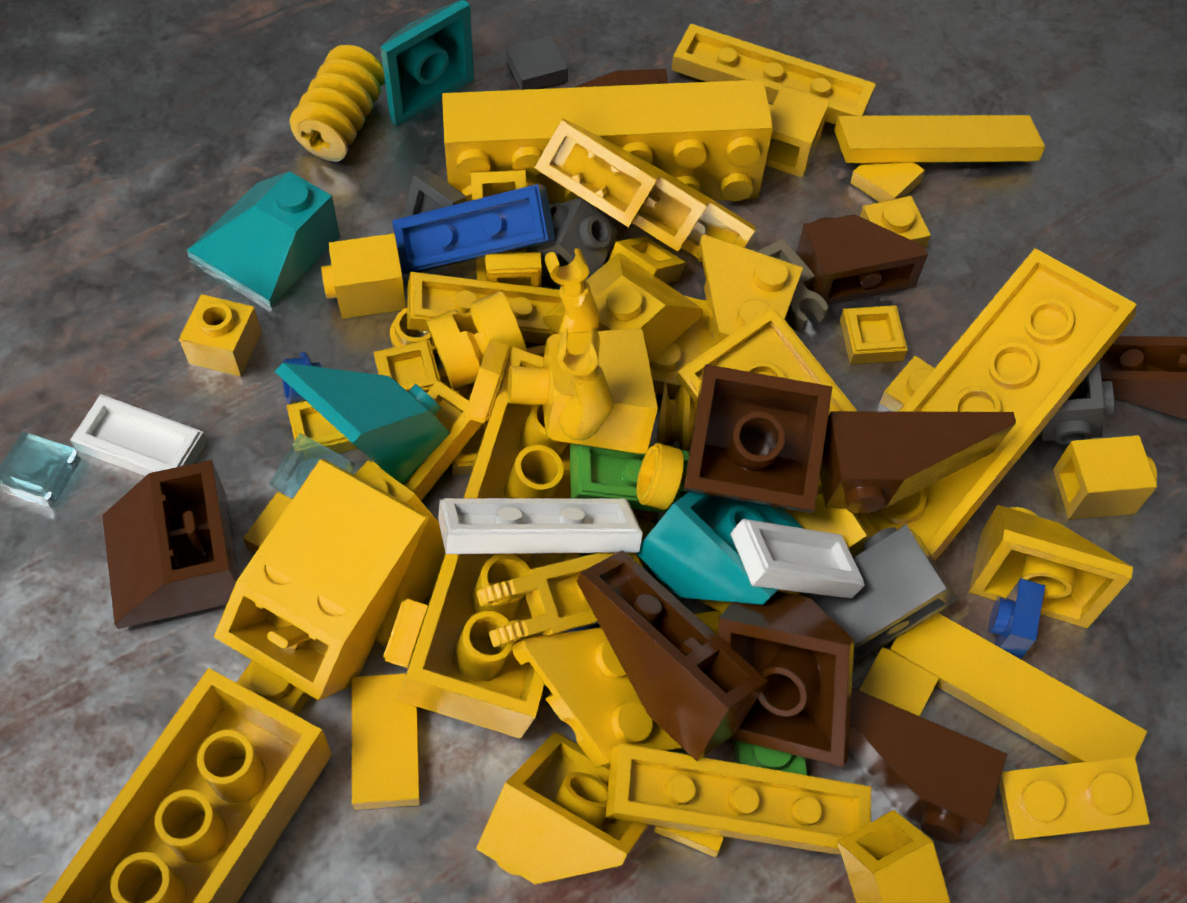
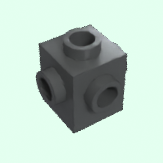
[526,197,618,290]
[1041,361,1114,445]

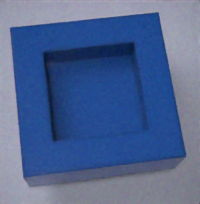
[988,578,1045,659]

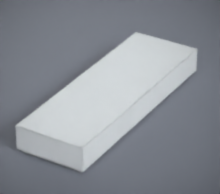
[438,498,643,554]

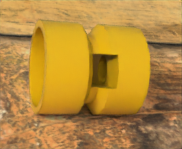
[426,291,528,391]

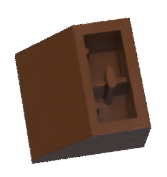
[102,460,240,629]

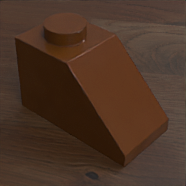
[796,214,928,305]

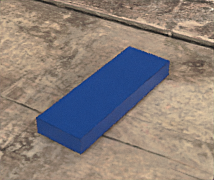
[392,184,556,274]

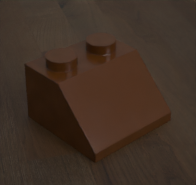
[683,364,833,513]
[718,591,854,767]

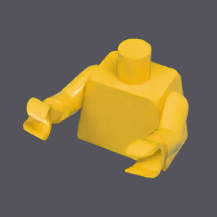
[507,248,658,454]

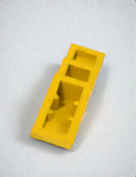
[534,118,757,258]

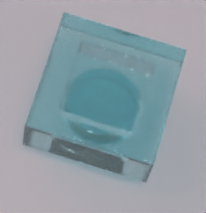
[0,431,81,509]
[269,433,355,498]

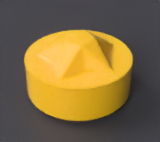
[636,443,685,510]

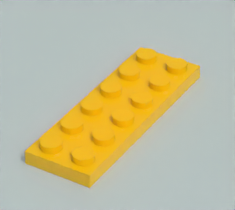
[867,248,1137,561]

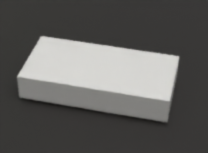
[70,394,207,476]
[730,519,865,599]

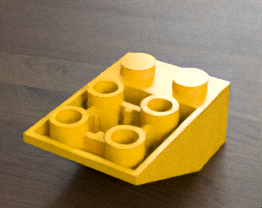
[214,459,430,701]

